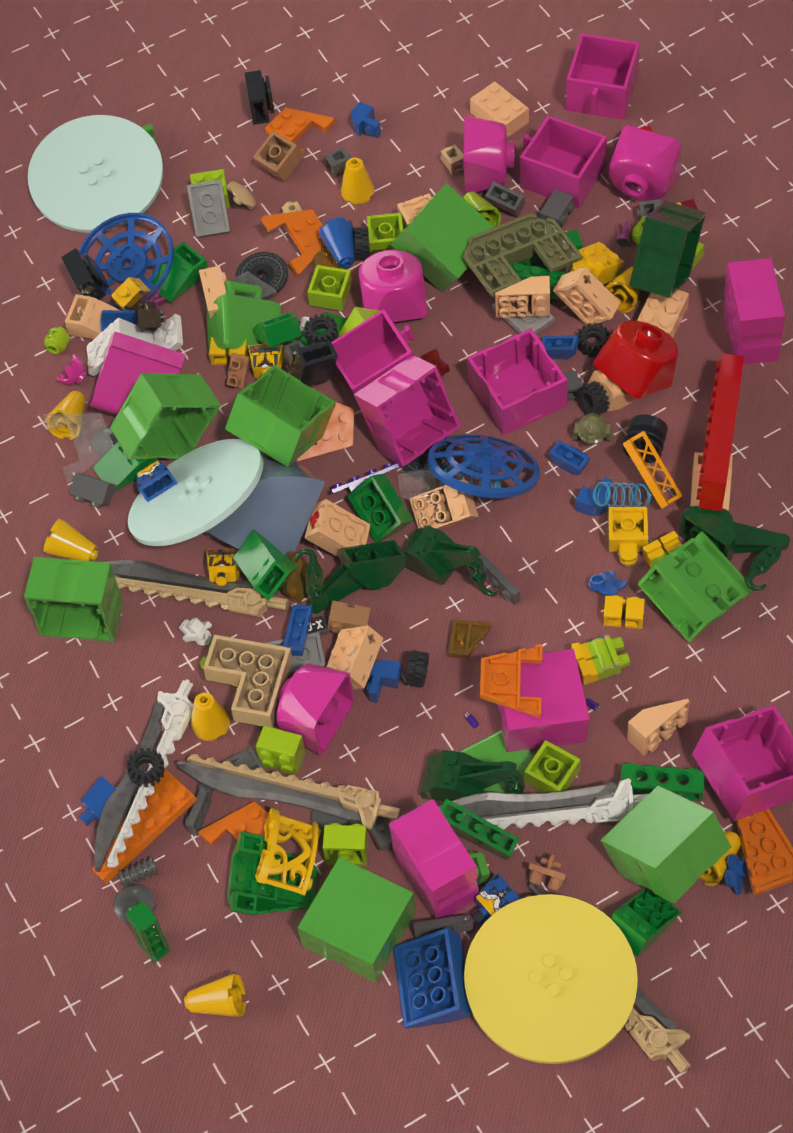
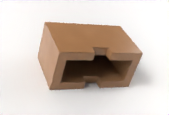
[327,601,371,633]

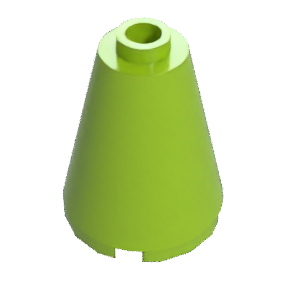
[463,192,501,227]

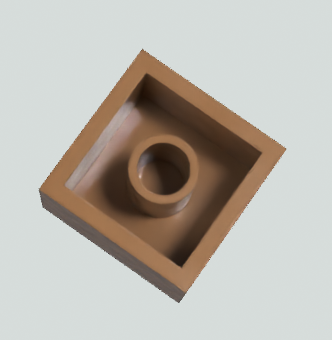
[253,131,304,181]

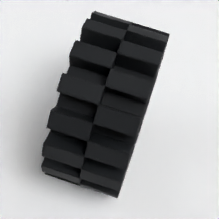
[353,227,369,259]
[304,314,338,345]
[578,323,610,358]
[578,381,610,415]
[406,650,429,688]
[127,748,165,787]

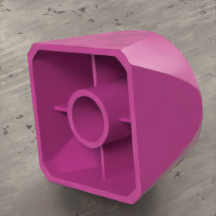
[464,115,515,194]
[609,125,681,201]
[359,250,428,322]
[276,663,354,756]

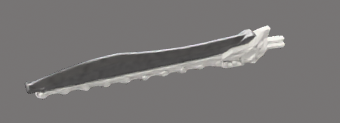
[94,679,194,872]
[438,778,648,830]

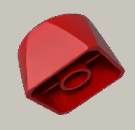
[593,321,678,399]

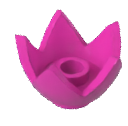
[56,354,87,385]

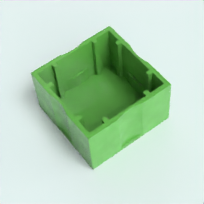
[391,183,494,293]
[225,365,336,467]
[110,373,221,459]
[24,557,124,642]
[601,786,731,904]
[298,857,416,983]

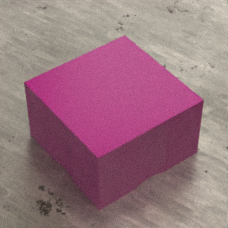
[722,258,785,365]
[467,328,568,435]
[354,355,461,467]
[497,649,590,753]
[692,705,793,821]
[389,799,479,920]

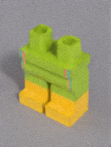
[642,531,682,568]
[571,635,630,685]

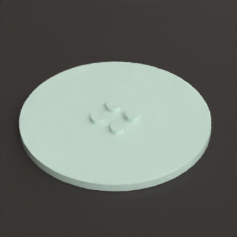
[28,115,163,233]
[128,439,264,546]

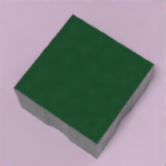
[629,201,706,298]

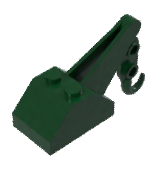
[679,506,790,591]
[401,525,497,597]
[294,540,406,614]
[420,750,525,801]

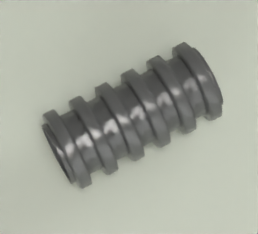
[118,857,158,888]

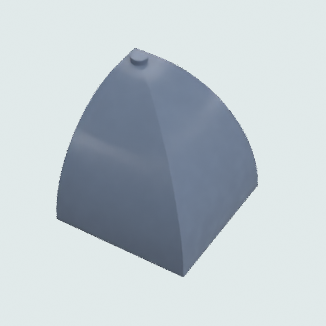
[207,453,325,555]

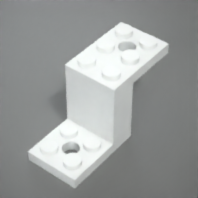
[87,314,183,376]

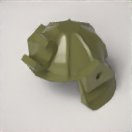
[572,413,613,444]

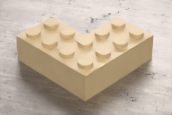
[203,635,293,728]

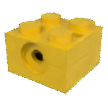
[570,242,625,284]
[608,507,648,566]

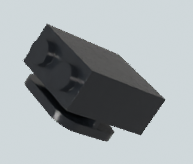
[244,70,275,125]
[61,248,110,300]
[290,341,338,386]

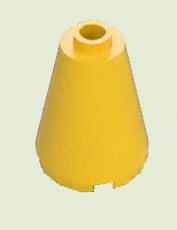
[340,158,375,205]
[605,267,640,313]
[45,391,86,440]
[43,519,99,561]
[190,693,230,741]
[700,831,741,887]
[184,974,246,1017]

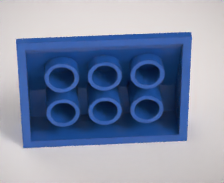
[394,928,472,1029]

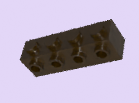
[136,302,164,328]

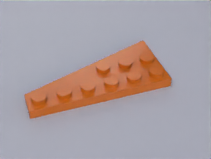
[92,769,197,884]
[736,809,793,896]

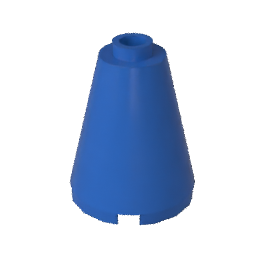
[319,217,355,268]

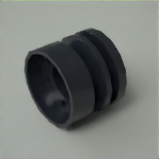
[623,414,668,463]

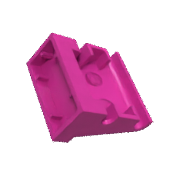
[90,331,186,415]

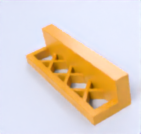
[623,431,683,509]

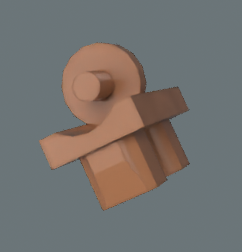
[227,353,250,389]
[528,854,568,892]

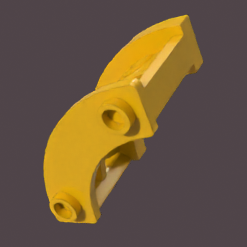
[255,808,321,896]

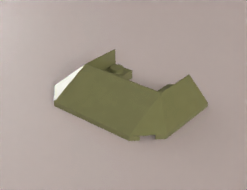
[463,213,583,297]

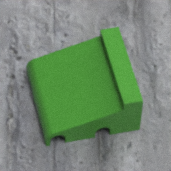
[637,531,753,643]

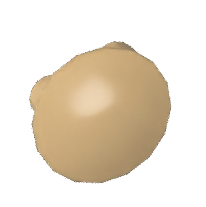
[226,181,256,210]

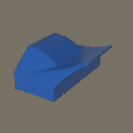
[542,335,579,359]
[549,440,590,475]

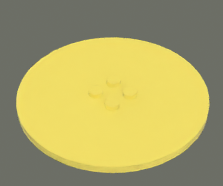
[464,894,638,1064]

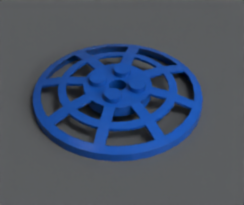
[79,213,174,308]
[427,434,540,498]

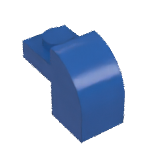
[351,101,381,139]
[575,477,614,516]
[366,660,402,703]

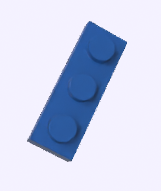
[283,605,313,656]

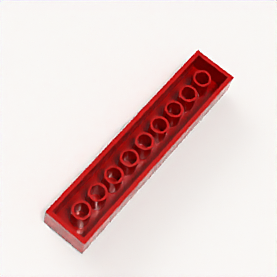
[696,353,744,511]

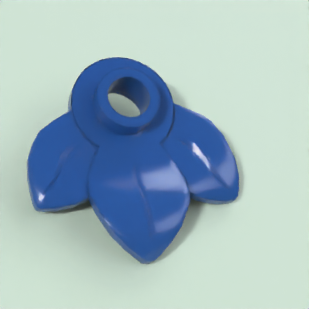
[588,571,627,596]
[724,854,748,895]

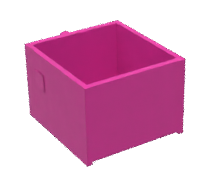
[566,33,640,120]
[520,115,607,209]
[331,309,416,394]

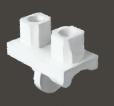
[179,617,212,646]

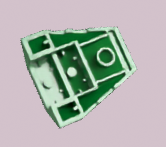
[227,831,317,915]

